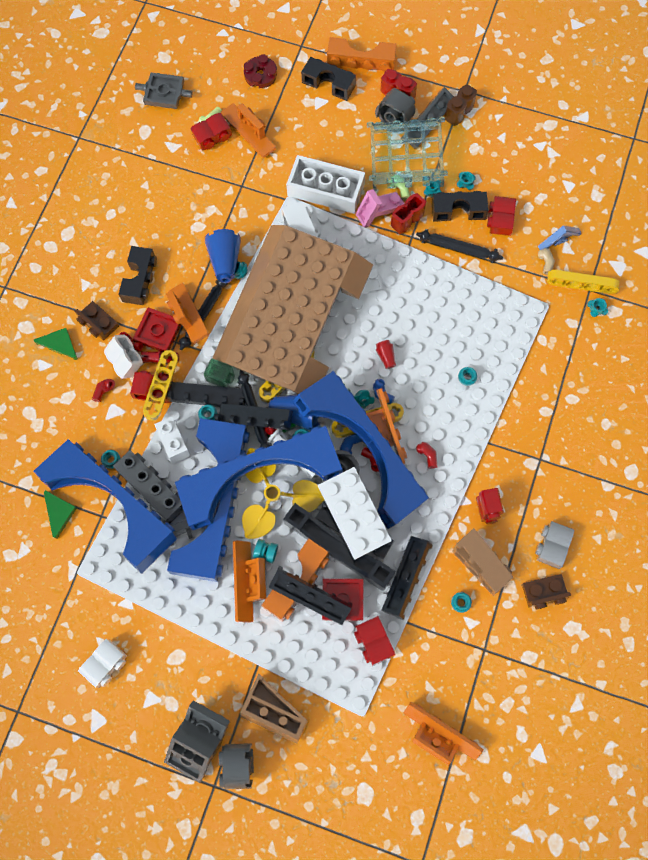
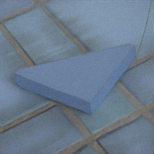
[538,225,581,249]

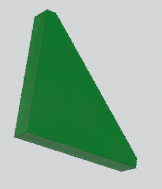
[33,328,78,360]
[44,490,77,539]

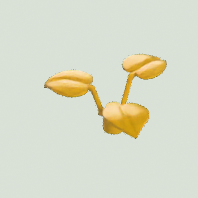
[242,448,324,539]

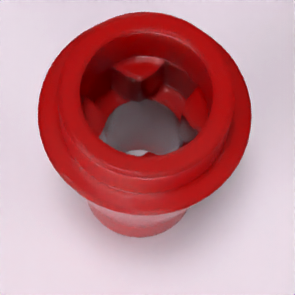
[376,340,396,369]

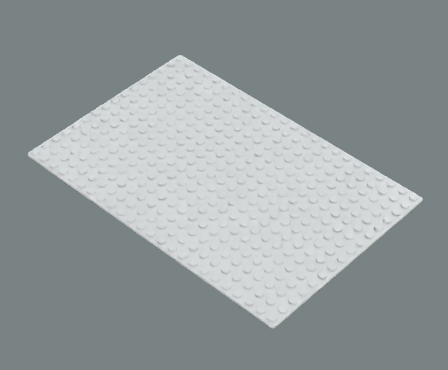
[77,196,549,717]

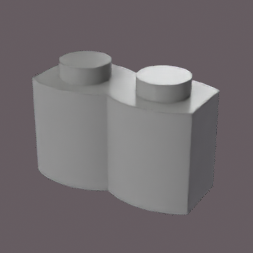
[535,521,574,569]

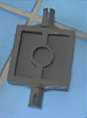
[135,72,193,109]

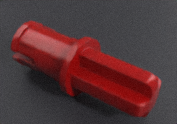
[141,350,179,363]

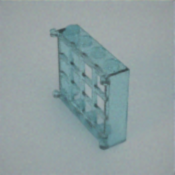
[367,116,448,191]

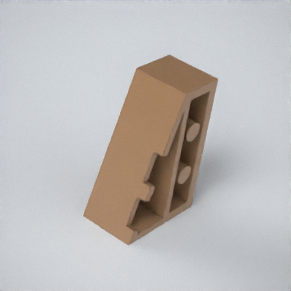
[452,528,514,596]
[240,674,307,744]

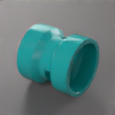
[253,539,278,564]

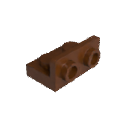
[74,301,119,341]
[522,574,571,610]

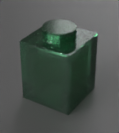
[203,358,235,387]

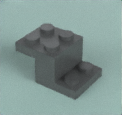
[164,701,230,783]

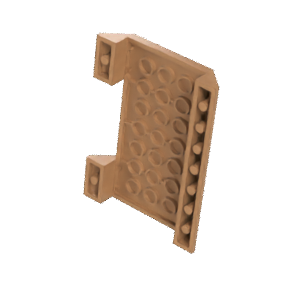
[212,225,373,395]

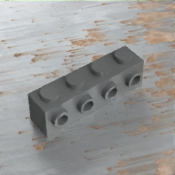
[113,450,184,524]

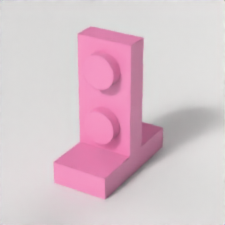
[356,189,404,227]

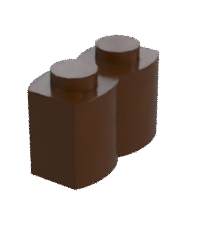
[445,84,477,126]

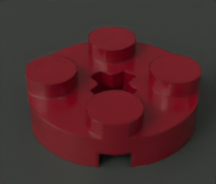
[244,54,277,88]

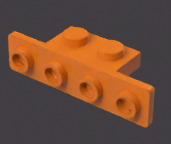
[221,103,276,158]
[166,283,209,344]
[366,388,407,464]
[233,540,266,623]
[403,702,484,766]

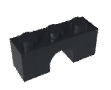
[301,57,356,101]
[432,191,489,222]
[118,246,157,305]

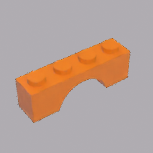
[327,37,396,71]
[261,539,330,622]

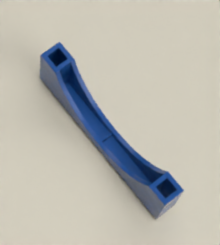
[292,371,429,529]
[167,418,250,582]
[175,426,343,531]
[33,439,177,574]

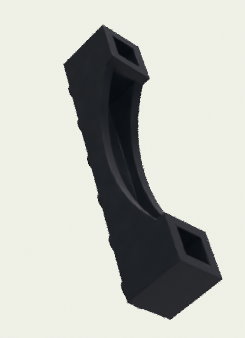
[283,503,396,592]

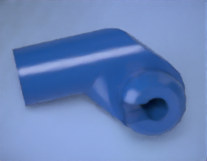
[373,379,395,404]
[340,434,362,454]

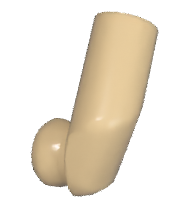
[538,248,555,275]

